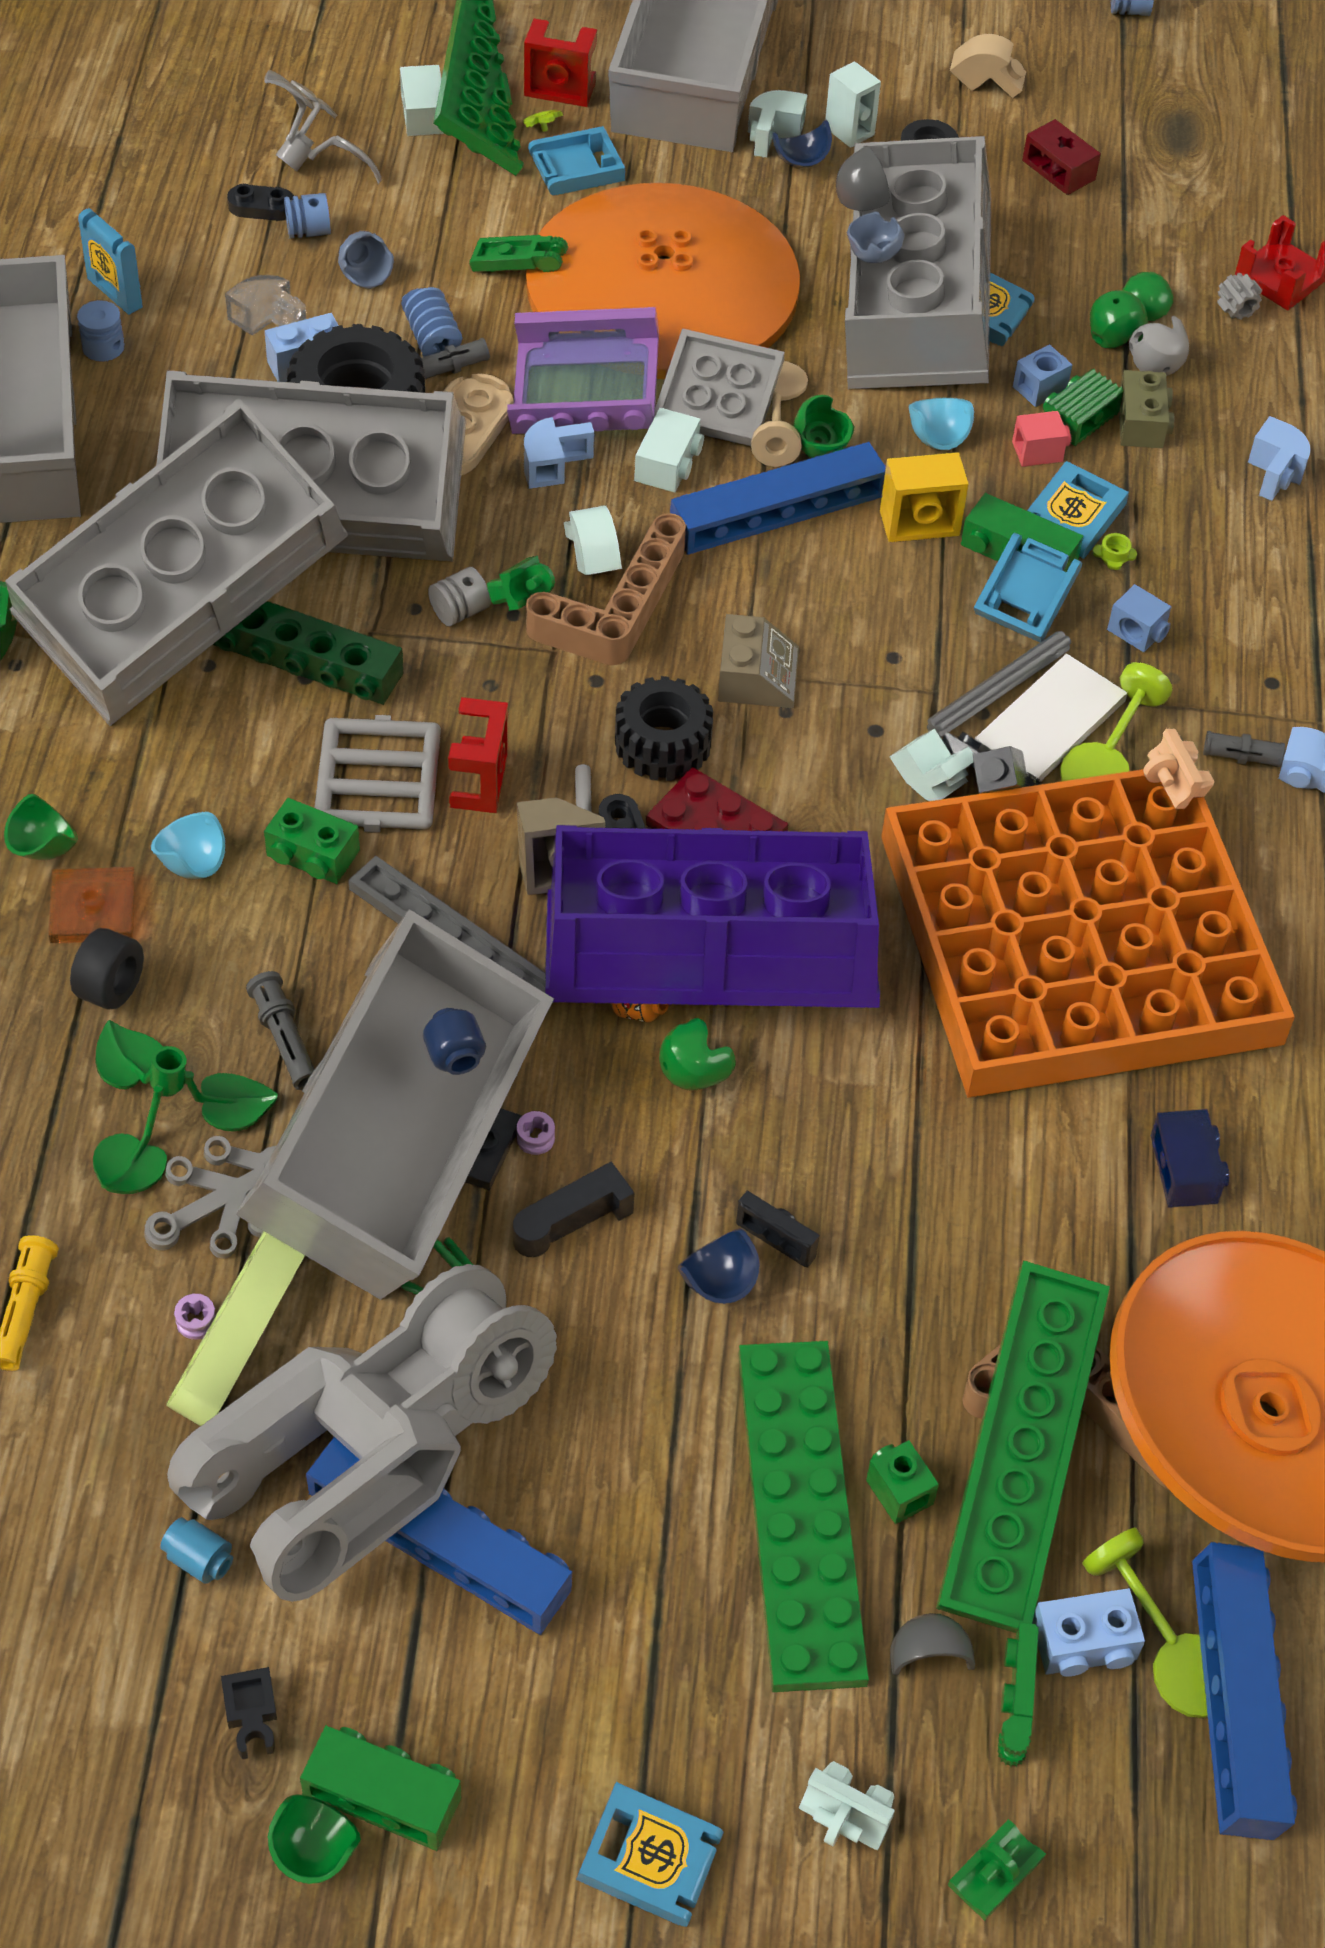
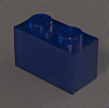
[1150,1109,1229,1208]

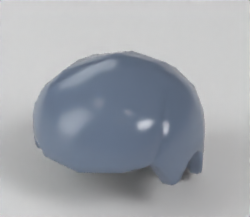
[846,212,905,263]
[338,231,394,289]

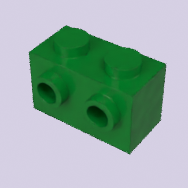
[264,797,360,884]

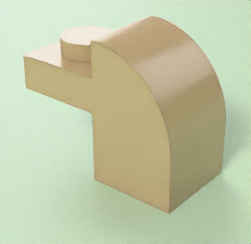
[950,34,1026,98]

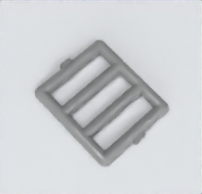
[314,715,441,832]

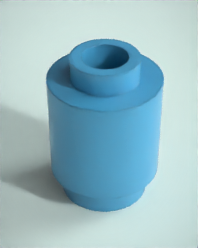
[160,1517,233,1584]

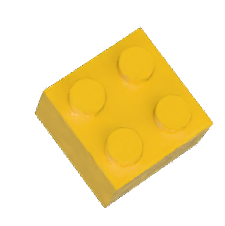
[880,452,969,542]

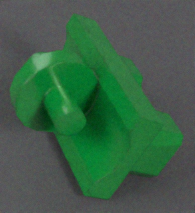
[487,555,555,611]
[948,1819,1046,1921]

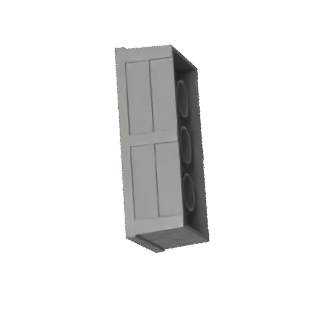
[608,0,778,152]
[845,136,991,389]
[0,255,81,523]
[156,370,466,562]
[5,398,348,726]
[236,909,554,1300]

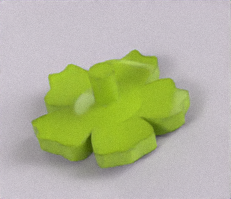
[523,110,563,132]

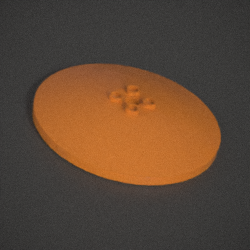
[526,183,800,380]
[1110,1231,1325,1562]

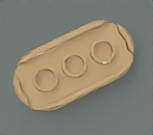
[443,374,514,476]

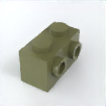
[1119,370,1174,448]

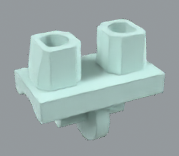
[799,1761,895,1851]

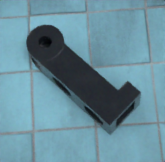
[513,1161,635,1257]

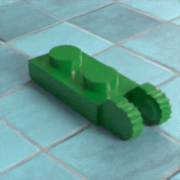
[469,235,568,272]
[997,1622,1039,1767]

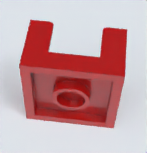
[524,18,597,107]
[1235,215,1325,311]
[448,697,508,813]

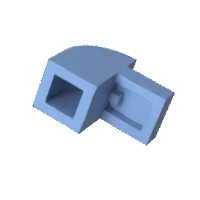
[1248,416,1310,501]
[524,417,594,489]

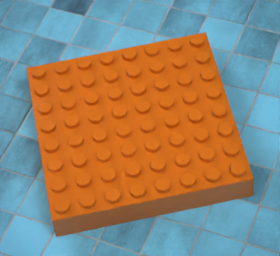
[881,769,1295,1098]

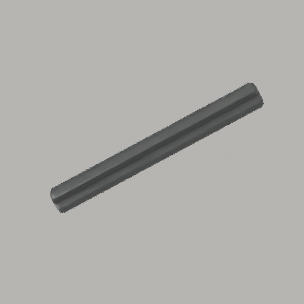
[927,631,1071,738]

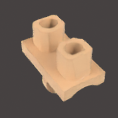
[1143,728,1214,809]

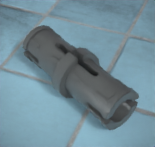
[421,338,490,380]
[1203,731,1285,767]

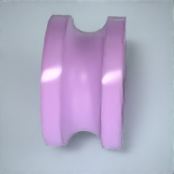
[517,1111,555,1155]
[174,1294,216,1340]

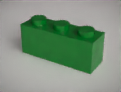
[961,493,1084,572]
[300,1725,461,1851]

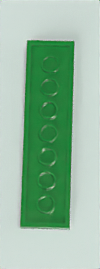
[936,1260,1110,1633]
[738,1341,869,1692]

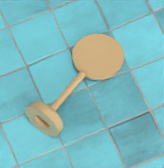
[751,361,808,467]

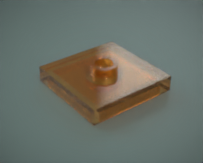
[48,867,136,943]

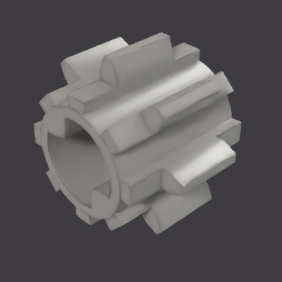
[1217,273,1262,320]

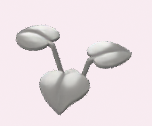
[265,70,382,185]

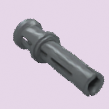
[246,971,315,1090]

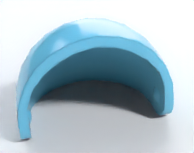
[909,398,974,450]
[151,812,225,879]

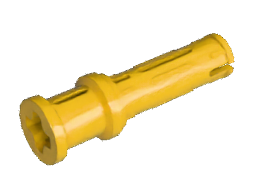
[0,1235,59,1371]

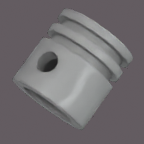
[428,567,491,626]

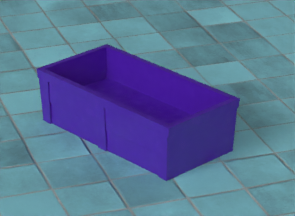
[545,825,880,1008]

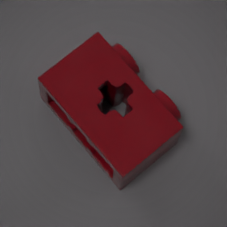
[1022,119,1101,195]

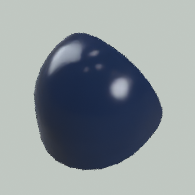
[772,120,832,168]
[677,1228,760,1304]

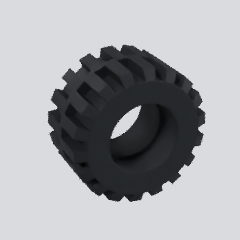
[615,676,713,781]

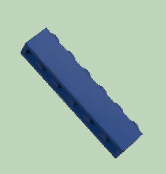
[670,442,886,555]
[306,1437,572,1636]
[1192,1542,1297,1840]

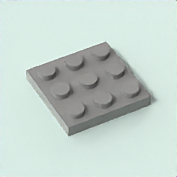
[655,328,785,446]

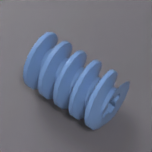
[401,287,463,357]

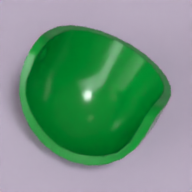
[4,794,78,860]
[268,1795,361,1884]

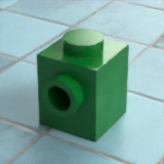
[866,1440,939,1525]

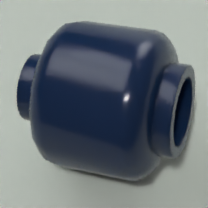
[423,1008,486,1075]

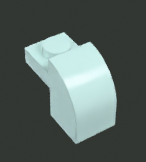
[748,90,807,158]
[564,505,622,575]
[890,729,974,801]

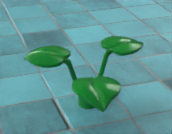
[93,1020,278,1194]

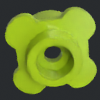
[1093,533,1137,570]

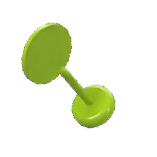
[1060,662,1172,781]
[1082,1527,1208,1718]

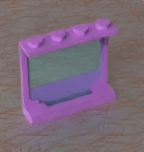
[507,307,659,434]

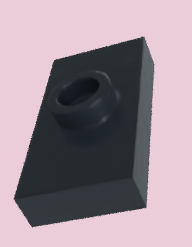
[465,1108,522,1191]
[736,1190,820,1268]

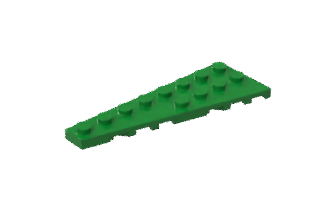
[433,0,524,176]

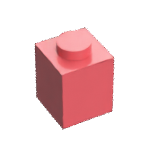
[1012,411,1071,467]

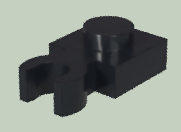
[221,1667,277,1759]

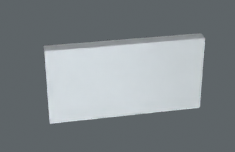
[976,653,1127,781]

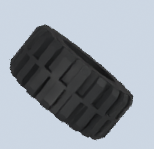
[287,324,425,393]

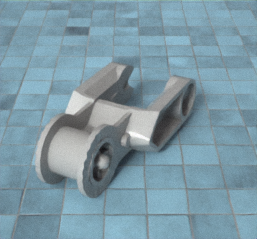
[167,1264,557,1602]

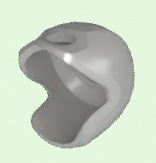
[1129,316,1189,376]

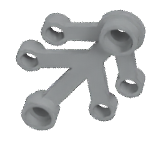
[144,1136,276,1259]

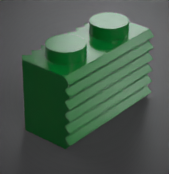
[1043,368,1124,447]

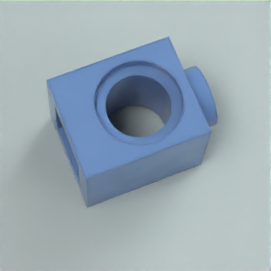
[1013,344,1072,407]
[1107,584,1172,652]

